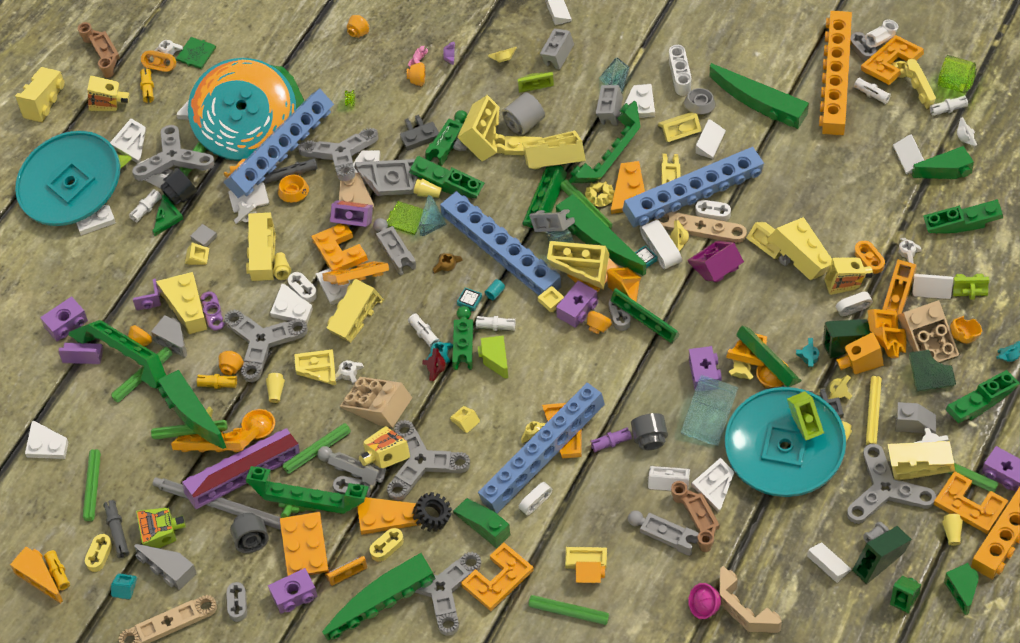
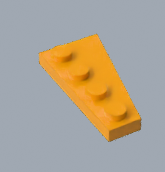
[171,426,259,452]

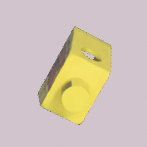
[87,76,130,111]
[824,258,873,295]
[359,426,410,468]

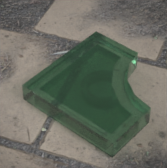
[909,349,956,392]

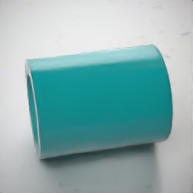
[485,279,505,300]

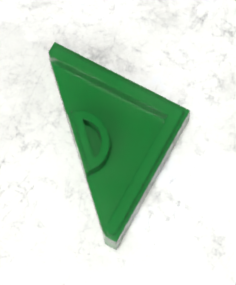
[152,194,183,236]

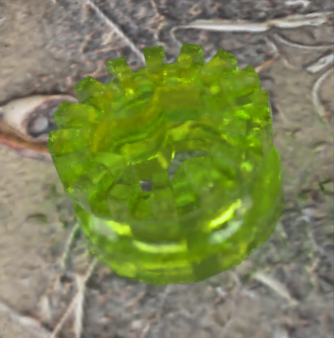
[345,90,355,106]

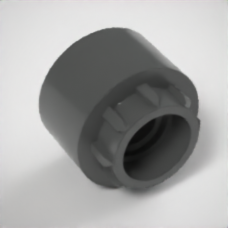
[631,413,668,450]
[230,513,269,553]

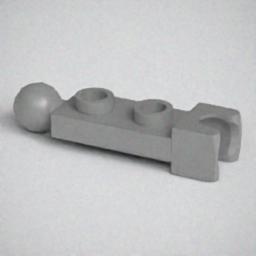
[373,218,416,276]
[317,446,386,486]
[627,510,699,556]

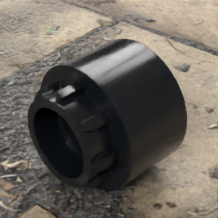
[160,168,198,205]

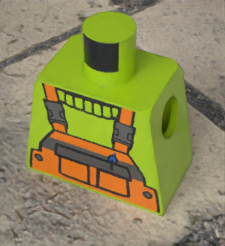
[136,508,186,548]

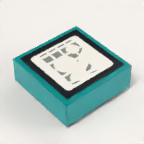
[635,245,658,268]
[457,287,482,311]

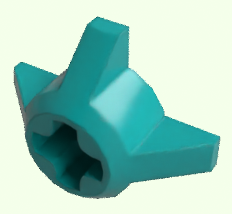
[796,338,819,367]
[996,341,1020,362]
[426,342,453,364]

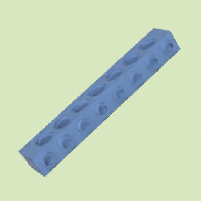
[224,88,334,198]
[623,147,764,227]
[440,191,561,296]
[478,382,605,514]

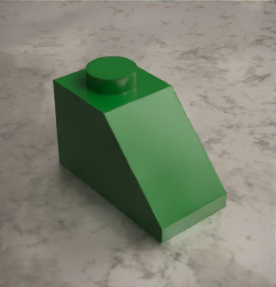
[944,563,979,615]
[890,576,921,613]

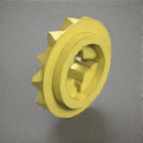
[585,181,615,207]

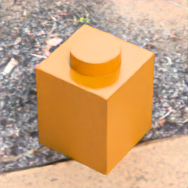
[576,561,605,583]

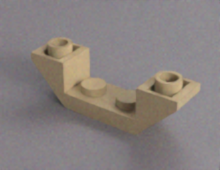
[719,566,782,633]

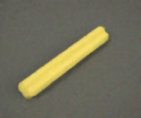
[866,376,882,445]

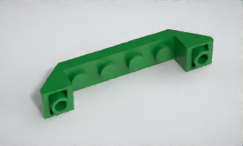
[568,101,641,183]
[68,320,166,389]
[246,466,369,514]

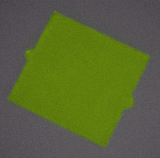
[387,201,427,235]

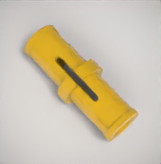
[140,69,154,103]
[197,374,237,389]
[44,550,70,590]

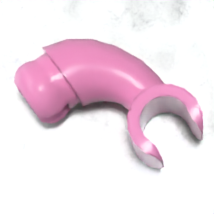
[408,46,428,67]

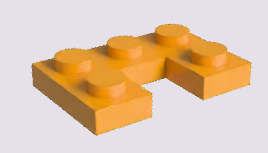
[861,35,924,85]
[311,223,368,271]
[322,261,389,285]
[934,471,1008,535]
[461,543,534,611]

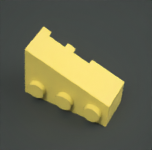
[15,67,65,123]
[457,95,500,162]
[246,212,276,281]

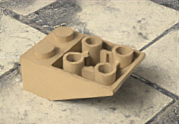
[897,300,959,368]
[340,377,413,428]

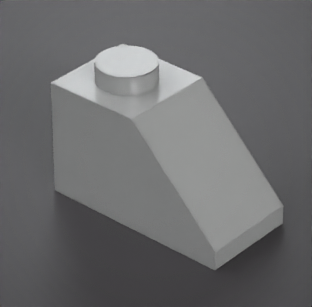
[151,315,187,358]
[895,402,936,434]

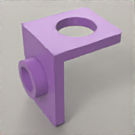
[133,278,161,310]

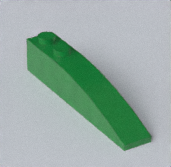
[709,63,809,129]
[556,194,646,276]
[158,370,226,449]

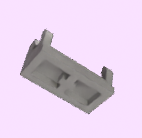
[540,28,574,70]
[596,85,623,126]
[529,209,575,232]

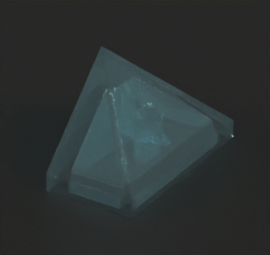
[599,58,629,93]
[419,195,446,236]

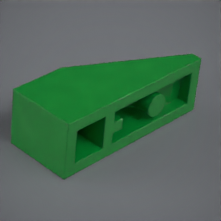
[912,146,974,179]
[453,498,511,549]

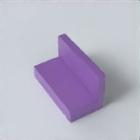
[58,343,103,364]

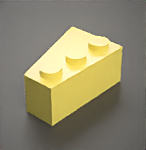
[522,131,586,169]
[766,217,832,280]
[547,241,609,290]
[156,272,208,334]
[327,279,384,343]
[888,441,955,481]

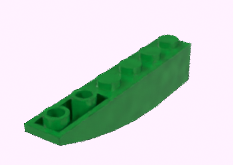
[322,553,436,641]

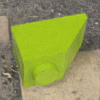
[478,335,509,379]
[787,391,824,440]

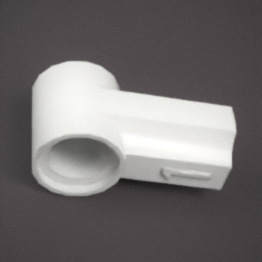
[864,20,898,48]

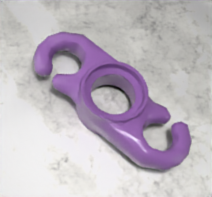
[200,292,225,331]

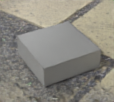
[190,224,217,247]

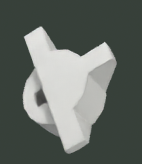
[154,40,183,62]
[957,117,977,146]
[234,201,256,224]
[899,238,922,264]
[335,360,364,384]
[914,428,949,443]

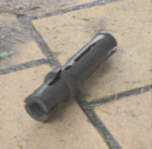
[264,158,318,184]
[103,500,130,558]

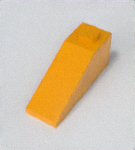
[882,259,917,320]
[10,547,63,604]

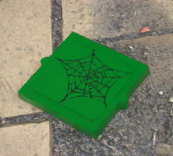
[176,37,216,69]

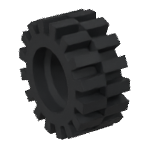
[412,492,452,532]

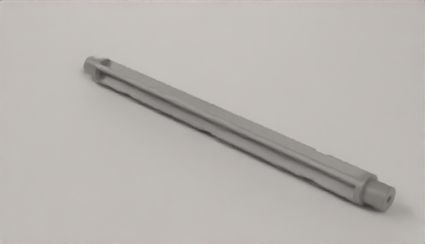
[153,477,281,530]

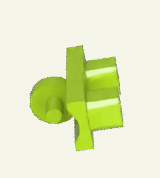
[953,274,990,300]

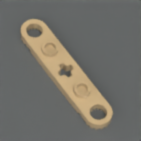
[654,212,747,243]
[118,595,217,643]

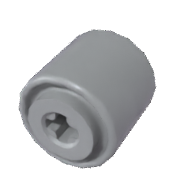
[502,92,545,135]

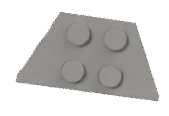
[354,159,419,196]

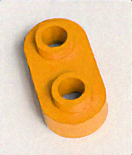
[141,50,176,72]
[854,241,885,274]

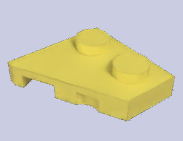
[294,349,336,385]

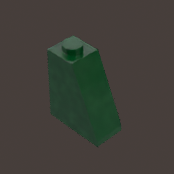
[822,319,872,359]
[852,526,912,584]

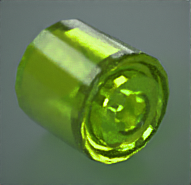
[937,55,977,94]

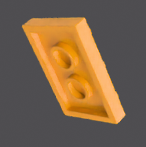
[280,512,329,576]

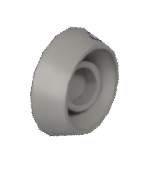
[684,88,716,114]

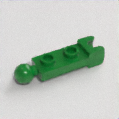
[425,110,468,166]
[452,306,473,370]

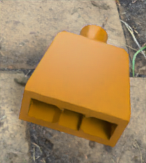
[836,332,884,374]

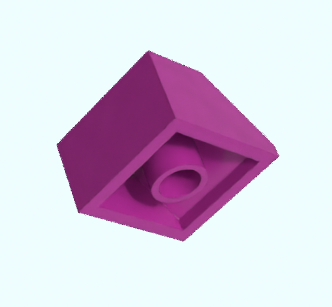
[687,241,744,282]

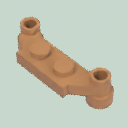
[77,22,120,78]
[671,481,720,552]

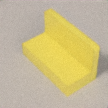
[658,112,702,142]
[746,222,781,259]

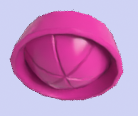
[688,583,721,619]

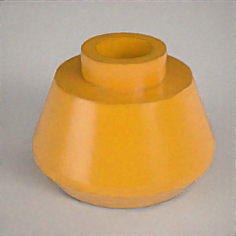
[347,15,369,38]
[407,62,425,87]
[586,311,612,334]
[128,325,152,347]
[218,351,244,375]

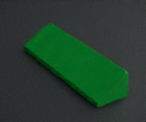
[522,165,567,228]
[610,288,680,344]
[736,325,802,387]

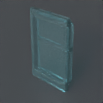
[681,375,738,446]

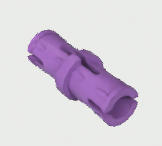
[590,427,632,452]

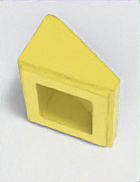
[185,243,209,265]
[450,406,480,433]

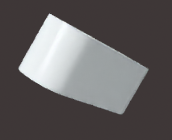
[669,45,691,96]
[640,220,682,269]

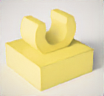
[538,286,564,312]

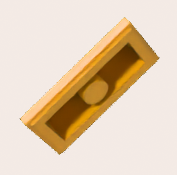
[325,556,367,586]

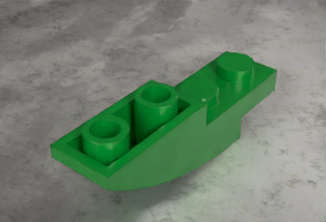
[409,156,485,198]
[923,199,1003,234]
[945,370,1020,424]

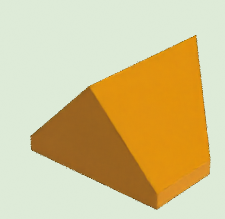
[607,267,641,302]

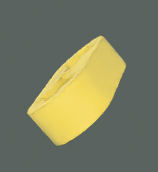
[370,528,404,562]
[85,534,112,572]

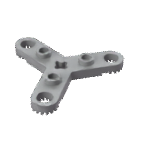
[132,125,215,181]
[298,128,379,181]
[224,309,308,382]
[387,420,470,501]
[847,444,936,524]
[415,552,481,636]

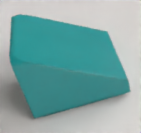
[111,573,137,599]

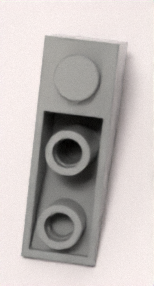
[134,544,197,590]

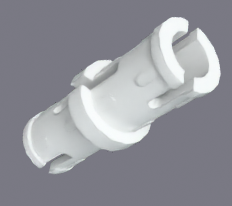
[854,77,891,104]
[929,95,968,116]
[129,189,162,223]
[408,314,440,348]
[476,316,516,331]

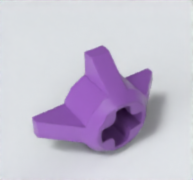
[443,42,455,65]

